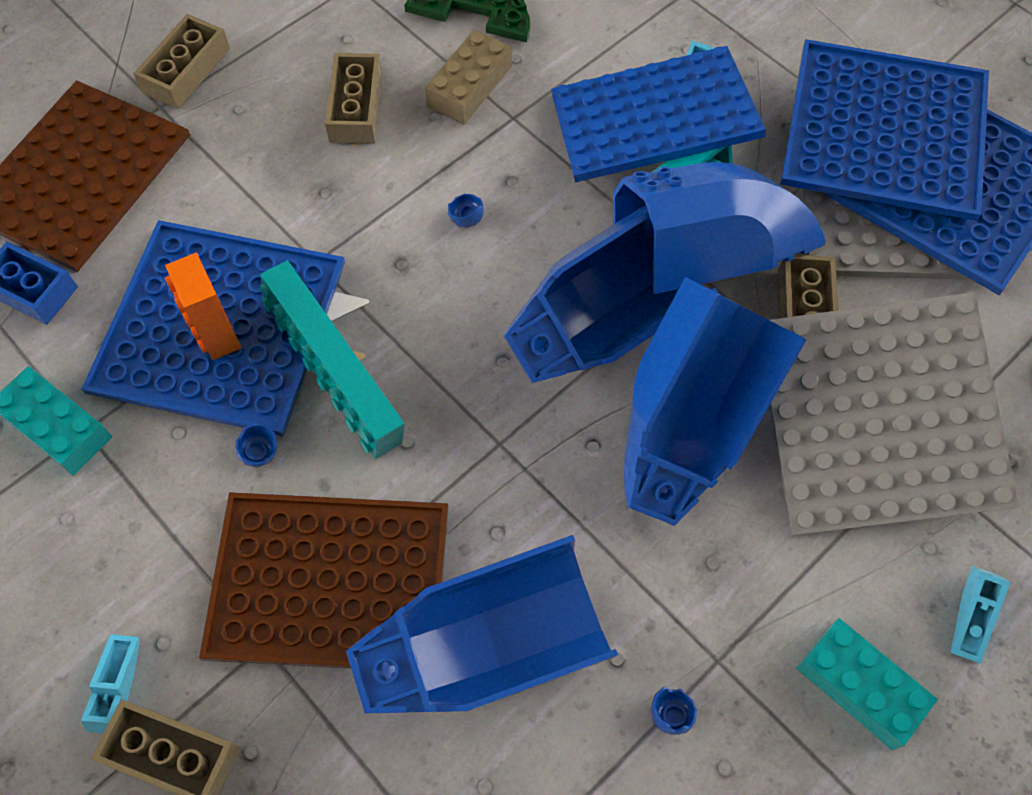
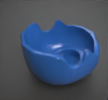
[447,193,484,228]
[235,423,278,468]
[651,687,697,735]

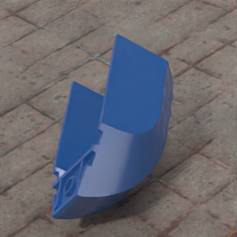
[613,162,826,294]
[504,206,718,383]
[624,277,807,526]
[346,535,618,714]

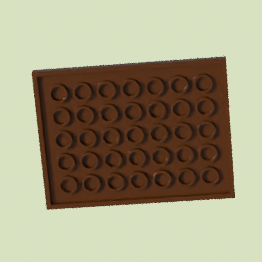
[0,80,190,272]
[199,492,449,669]

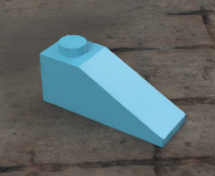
[950,566,1011,663]

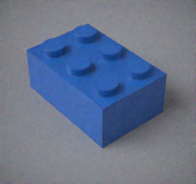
[0,241,78,325]

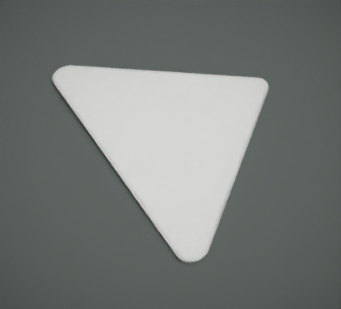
[327,292,369,321]

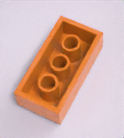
[165,252,242,360]

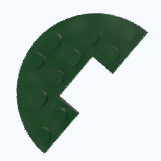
[404,0,530,43]

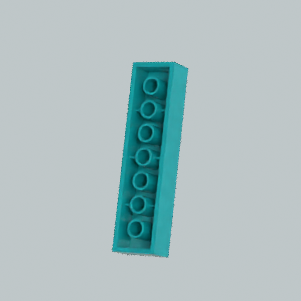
[259,260,405,460]

